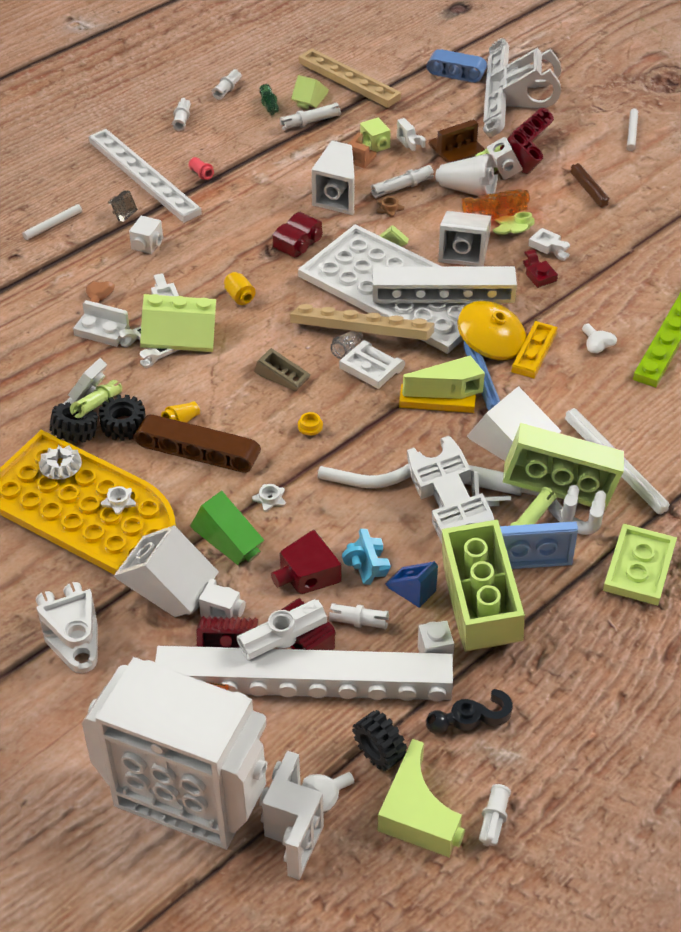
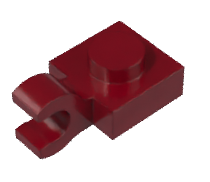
[523,249,558,288]

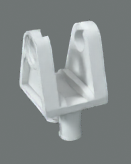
[36,582,98,673]

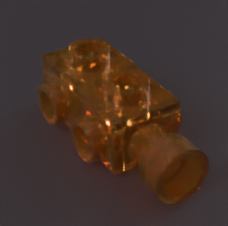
[462,189,530,219]

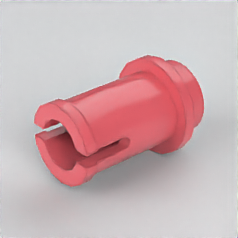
[188,157,214,180]

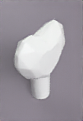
[582,323,617,354]
[302,772,354,812]

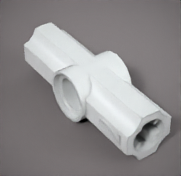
[237,599,327,660]

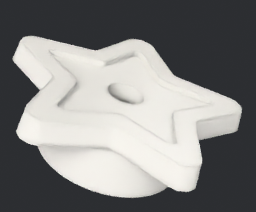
[252,484,286,512]
[101,486,136,515]

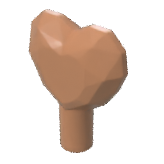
[86,281,115,303]

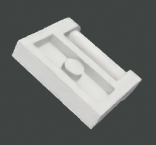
[339,340,405,389]

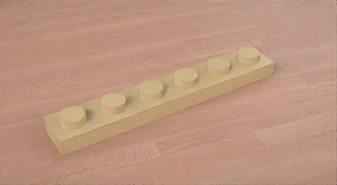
[299,49,401,108]
[290,304,435,340]

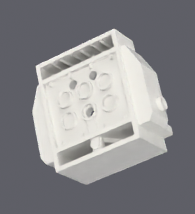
[82,657,267,850]

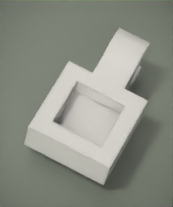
[397,118,425,151]
[529,228,570,261]
[151,273,179,296]

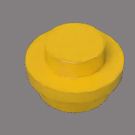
[298,412,323,436]

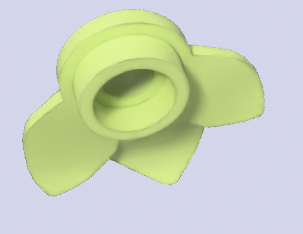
[493,212,535,235]

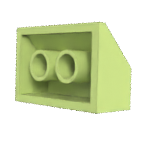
[140,294,216,352]

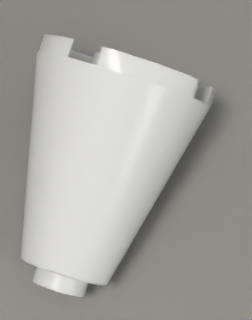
[435,154,498,198]

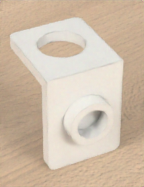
[487,137,523,180]
[471,471,511,506]

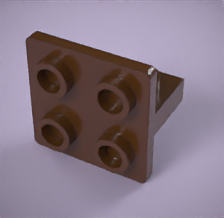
[429,119,485,163]

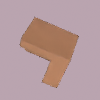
[348,133,377,169]

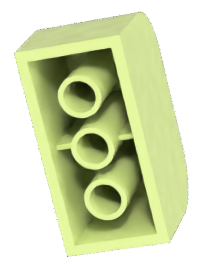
[442,519,525,651]

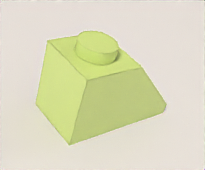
[291,75,329,110]

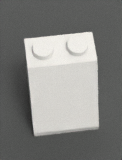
[311,141,354,215]
[438,211,492,266]
[467,386,561,461]
[114,525,219,617]

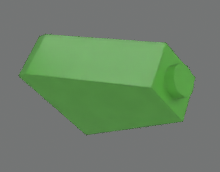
[190,491,264,565]

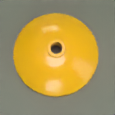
[457,301,526,360]

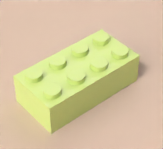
[503,423,624,511]

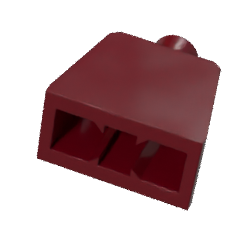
[271,530,342,594]

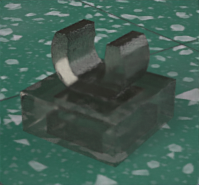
[108,190,138,221]

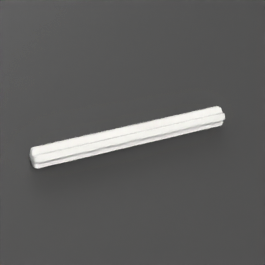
[565,408,670,515]

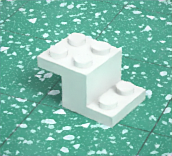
[259,751,324,880]

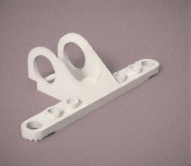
[483,38,561,137]

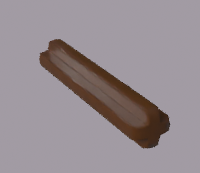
[570,163,610,207]

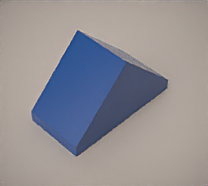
[385,561,438,608]

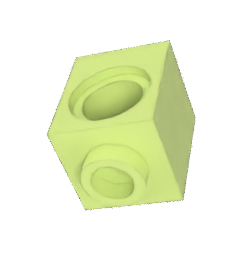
[360,117,391,152]

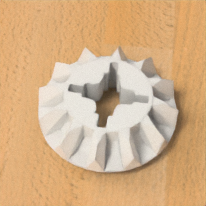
[38,445,82,479]

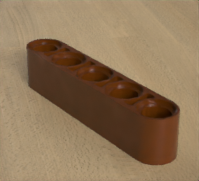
[134,414,261,473]

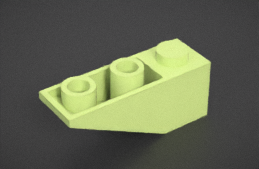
[402,355,485,399]

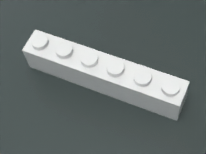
[373,266,517,303]

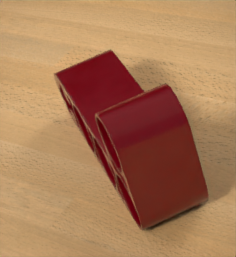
[500,108,554,174]

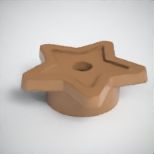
[376,196,404,217]

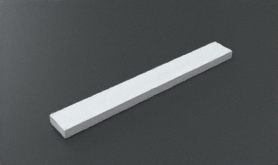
[89,129,202,223]

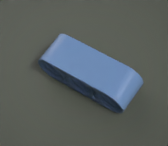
[426,49,487,83]

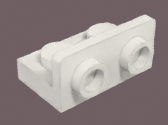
[73,300,130,347]

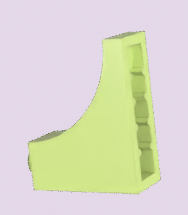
[378,739,465,857]

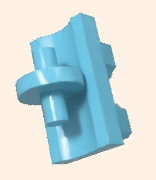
[342,529,391,585]

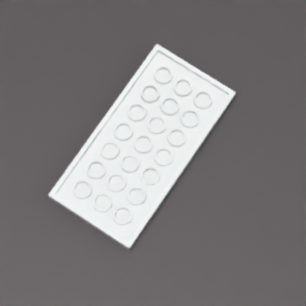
[298,224,503,354]

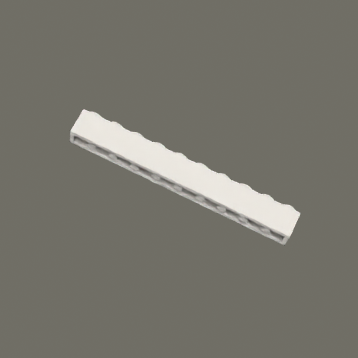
[155,646,453,702]

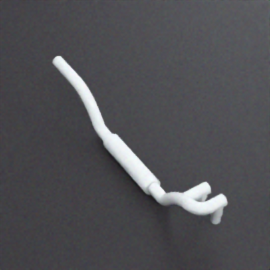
[318,464,606,535]

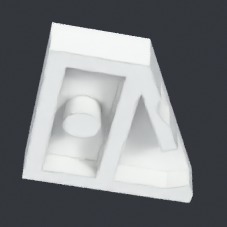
[63,358,107,405]

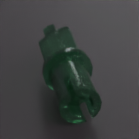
[259,84,279,116]

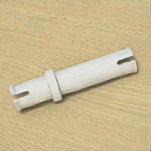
[280,103,341,130]
[371,165,434,198]

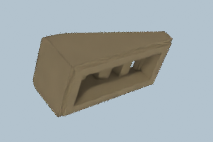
[254,348,311,391]

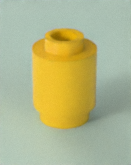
[224,272,256,305]

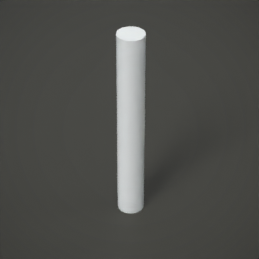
[627,109,638,151]
[22,204,82,240]

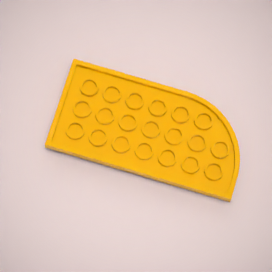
[0,430,176,575]

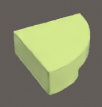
[379,225,409,247]

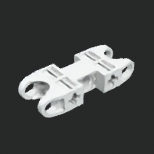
[407,436,494,543]

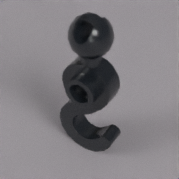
[425,689,513,734]

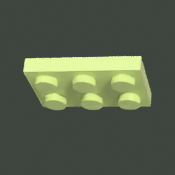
[603,524,677,605]

